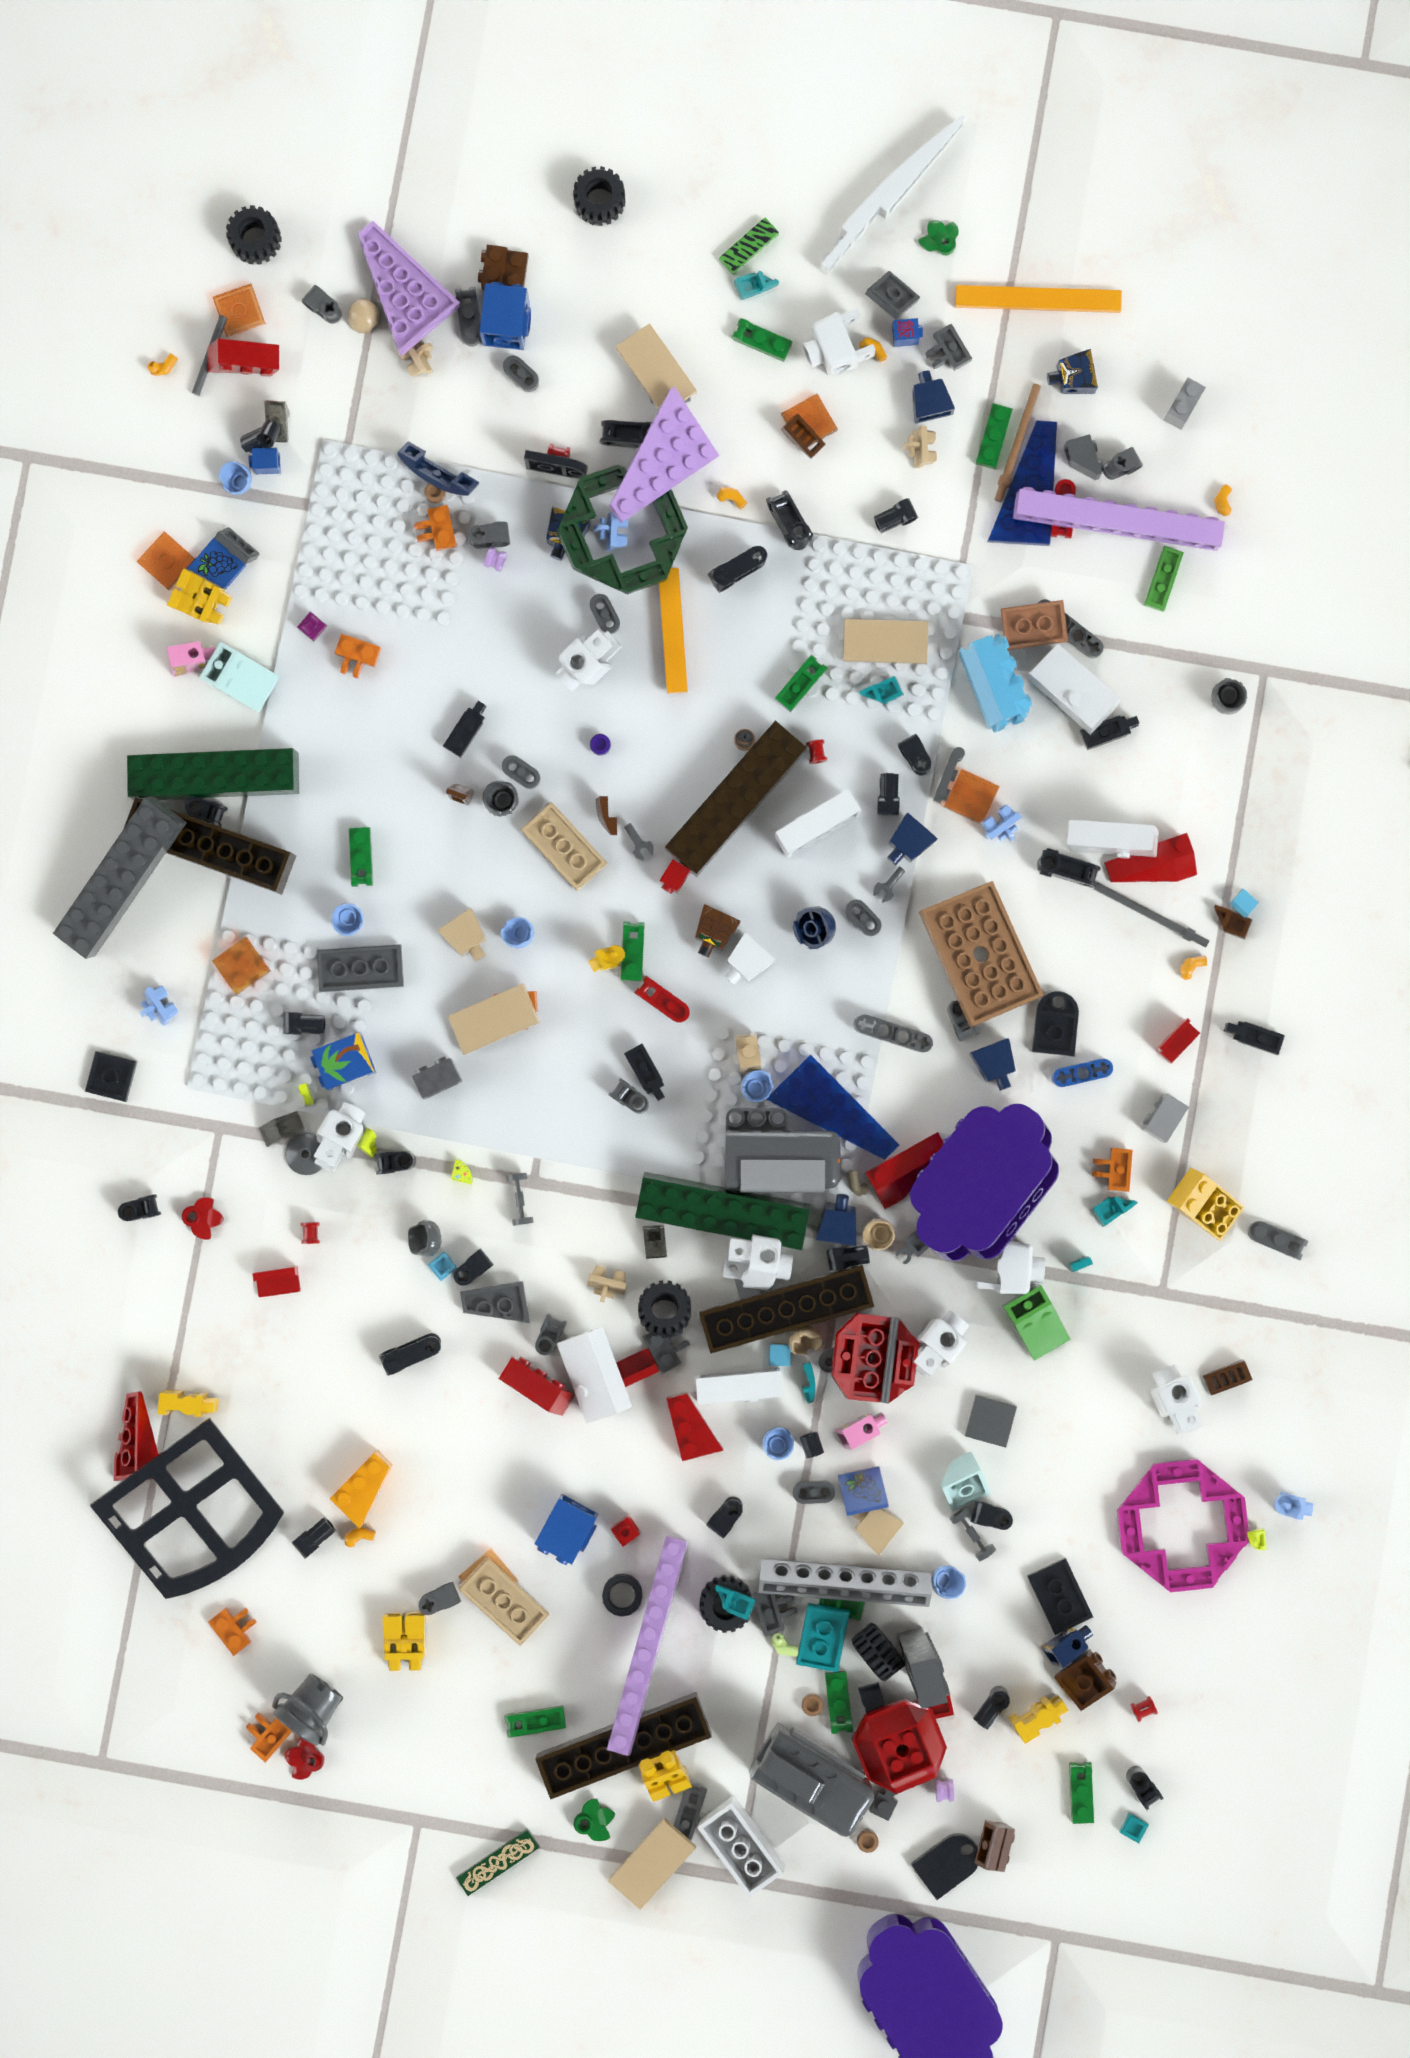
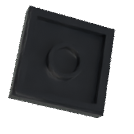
[85,1051,137,1102]

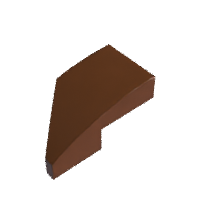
[595,796,617,835]
[1214,905,1252,940]

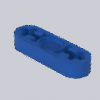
[1052,1059,1113,1087]

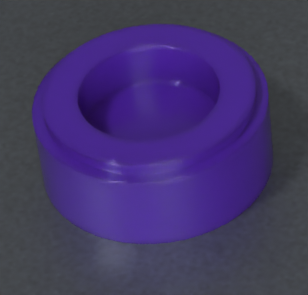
[590,734,611,756]

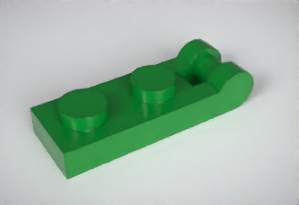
[731,318,793,362]
[775,655,828,713]
[349,827,373,887]
[621,921,645,981]
[825,1671,853,1734]
[504,1705,567,1738]
[1069,1762,1094,1824]

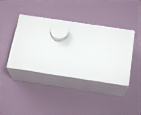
[1029,643,1120,735]
[775,788,861,859]
[1067,820,1159,858]
[557,1327,632,1424]
[696,1368,784,1405]
[697,1795,785,1898]

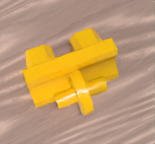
[588,945,625,972]

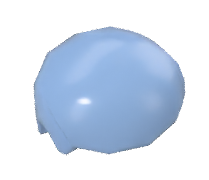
[218,461,252,495]
[331,903,364,936]
[500,917,535,949]
[741,1070,773,1103]
[762,1427,794,1460]
[932,1565,966,1599]

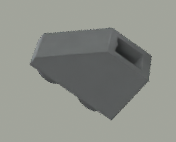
[1063,434,1103,480]

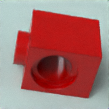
[659,859,691,894]
[610,1514,641,1547]

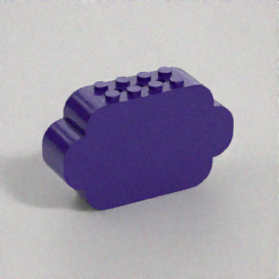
[910,1104,1059,1262]
[857,1914,1003,2058]

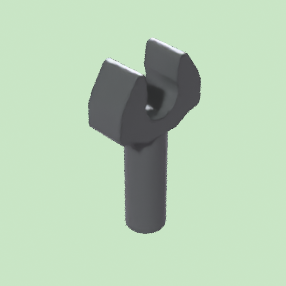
[624,823,653,861]
[873,866,906,903]

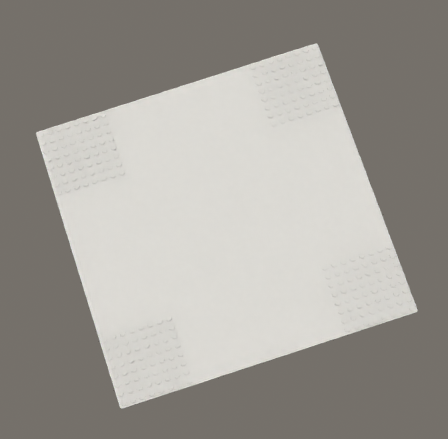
[187,440,973,1214]

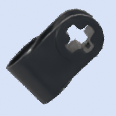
[897,733,931,776]
[185,796,228,827]
[374,1151,416,1175]
[118,1194,162,1221]
[454,1248,494,1286]
[706,1496,743,1538]
[970,1501,1013,1530]
[858,1682,884,1713]
[1126,1766,1164,1811]

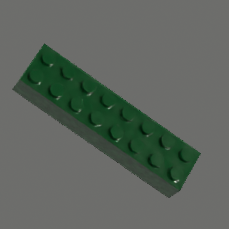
[127,748,299,800]
[635,1172,810,1250]

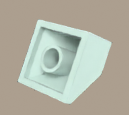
[941,1451,991,1512]

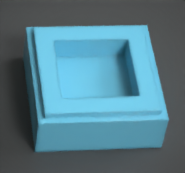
[1230,888,1259,918]
[428,1251,458,1281]
[769,1344,791,1366]

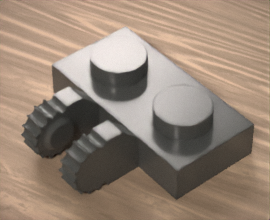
[925,323,972,371]
[642,1332,690,1374]
[752,1592,797,1636]

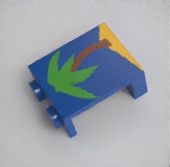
[310,1032,377,1091]

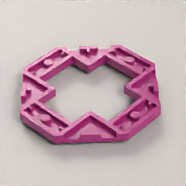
[1117,1459,1249,1593]

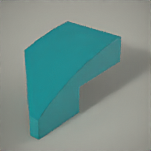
[734,271,779,300]
[859,676,904,704]
[1091,1196,1138,1227]
[802,1361,816,1404]
[715,1585,756,1620]

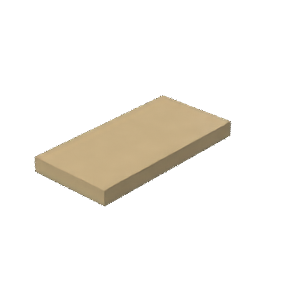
[615,323,697,410]
[843,619,928,664]
[520,802,608,892]
[448,984,540,1055]
[458,1556,550,1646]
[608,1818,696,1910]

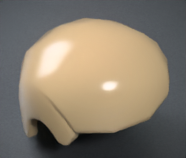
[348,299,380,333]
[862,1218,895,1250]
[789,1326,823,1355]

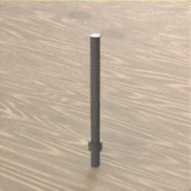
[1094,882,1210,948]

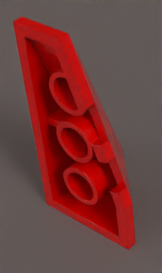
[1104,833,1197,883]

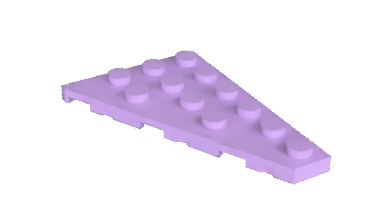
[358,221,460,356]
[609,386,719,524]

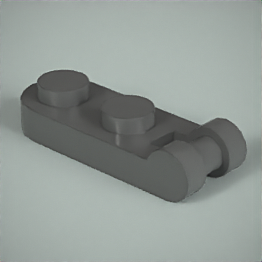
[455,287,481,347]
[933,747,965,804]
[1248,1221,1308,1261]
[673,1784,707,1841]

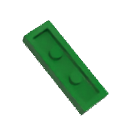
[975,403,1013,470]

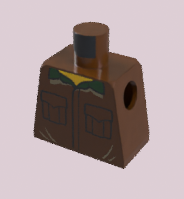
[695,904,741,958]

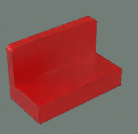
[1155,1018,1200,1064]
[252,1267,301,1297]
[616,1348,659,1387]

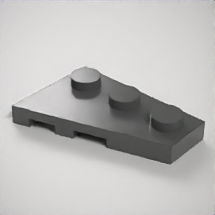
[460,1281,530,1323]

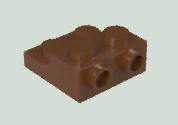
[478,244,529,291]
[1054,1649,1117,1711]

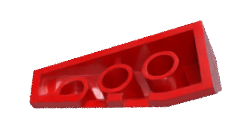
[864,1132,943,1209]
[113,1391,159,1481]

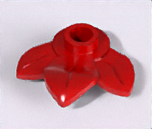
[182,1197,224,1240]
[284,1737,325,1780]

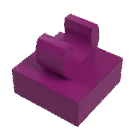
[297,612,327,642]

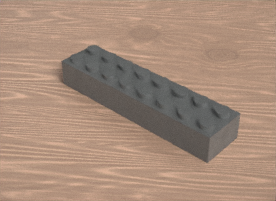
[53,797,187,959]
[897,1627,950,1709]

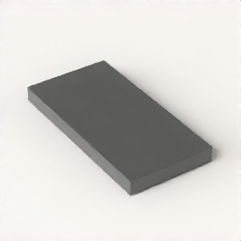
[317,944,404,993]

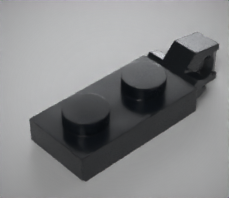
[443,700,487,758]
[1080,715,1140,751]
[1223,1021,1285,1055]
[624,1043,665,1101]

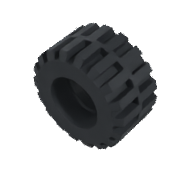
[573,166,626,226]
[226,205,282,265]
[638,1280,691,1338]
[699,1575,753,1633]
[851,1622,905,1682]

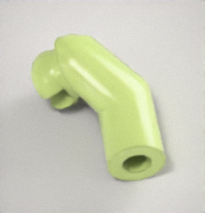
[771,1632,799,1657]

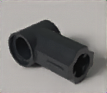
[240,420,281,453]
[874,498,918,534]
[877,773,900,815]
[283,1012,326,1035]
[826,1245,870,1271]
[800,1432,824,1458]
[292,1517,336,1559]
[973,1686,1010,1730]

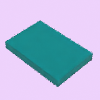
[796,1603,850,1672]

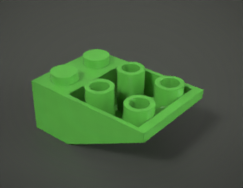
[1002,1284,1071,1361]

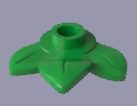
[918,220,959,256]
[573,1798,615,1841]

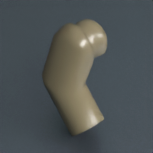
[847,1170,868,1197]

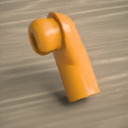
[859,337,888,363]
[147,353,178,376]
[1214,484,1232,516]
[716,487,748,510]
[1180,956,1207,980]
[344,1527,376,1548]

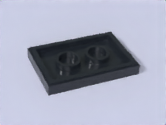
[1027,1558,1093,1635]

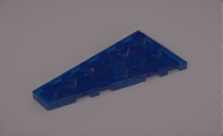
[987,420,1057,546]
[766,1054,900,1160]

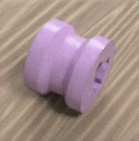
[484,546,507,572]
[935,1779,954,1802]

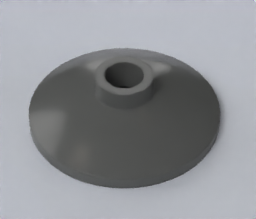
[285,1133,322,1175]

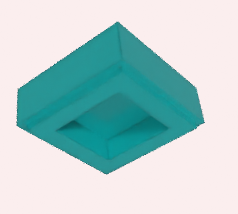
[1068,1256,1093,1272]
[1119,1813,1149,1844]

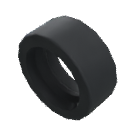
[602,1573,643,1617]

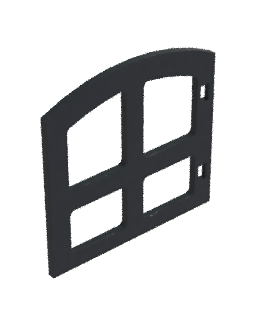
[90,1418,284,1599]

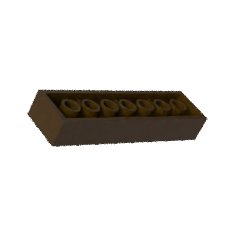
[665,720,807,877]
[124,797,296,895]
[699,1265,875,1354]
[535,1692,712,1800]

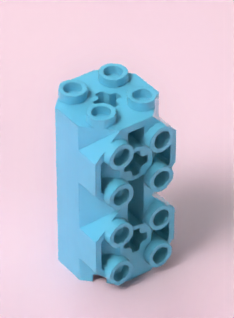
[958,634,1032,733]

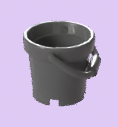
[272,1673,344,1746]

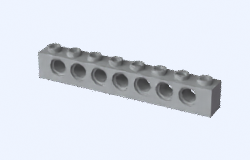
[758,1559,932,1607]

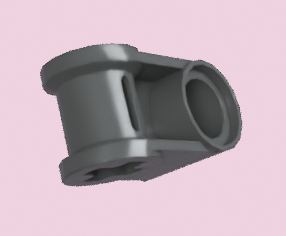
[301,284,342,324]
[1102,447,1143,480]
[469,521,510,549]
[947,1000,979,1042]
[608,1078,649,1114]
[535,1313,567,1356]
[418,1582,461,1615]

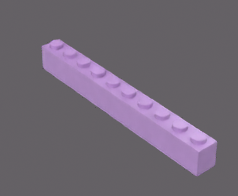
[1013,487,1225,551]
[607,1536,688,1756]

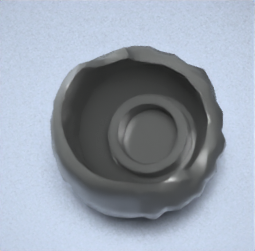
[1211,678,1248,715]
[483,781,519,817]
[408,1220,442,1257]

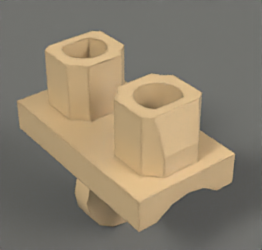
[396,340,433,377]
[903,425,937,468]
[587,1265,626,1303]

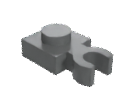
[895,1230,929,1265]
[869,1789,898,1821]

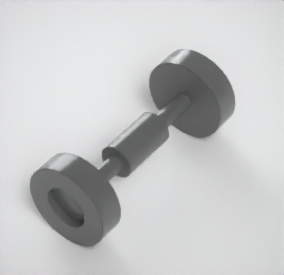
[506,1173,534,1226]
[949,1507,996,1562]

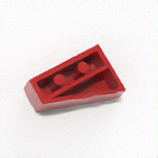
[207,338,279,377]
[498,1356,575,1416]
[666,1392,724,1461]

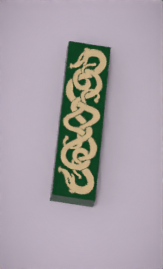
[456,1828,540,1896]

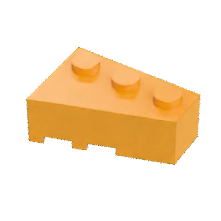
[330,1450,393,1529]

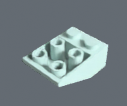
[199,641,280,713]

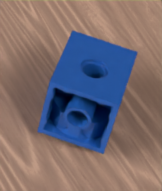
[479,282,531,350]
[534,1493,599,1565]

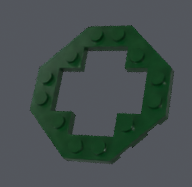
[557,465,688,595]

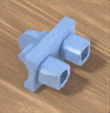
[594,510,628,551]
[981,805,1022,842]
[140,985,178,1026]
[1274,1492,1313,1520]

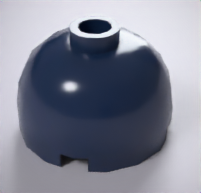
[793,906,836,949]

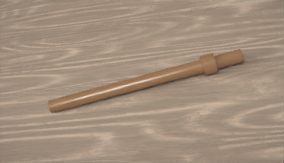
[994,384,1041,502]

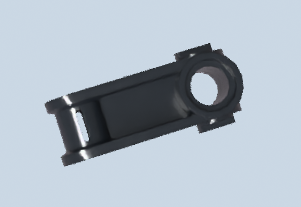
[599,420,652,448]
[766,490,813,550]
[707,546,767,593]
[1037,848,1101,888]
[379,1333,441,1376]

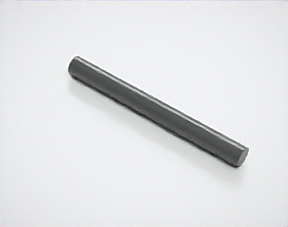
[192,315,227,396]
[880,1317,899,1404]

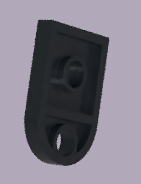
[524,450,588,478]
[1032,991,1079,1057]
[911,1833,978,1900]

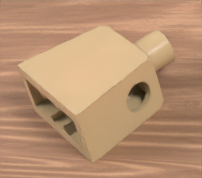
[438,908,487,962]
[735,1032,762,1075]
[852,1509,904,1555]

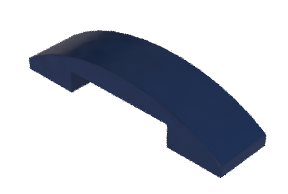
[397,441,479,496]

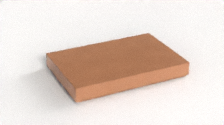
[1001,600,1068,650]

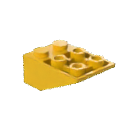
[1166,1167,1244,1241]

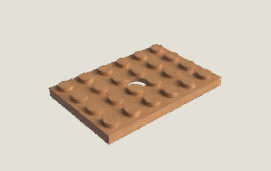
[919,881,1044,1028]

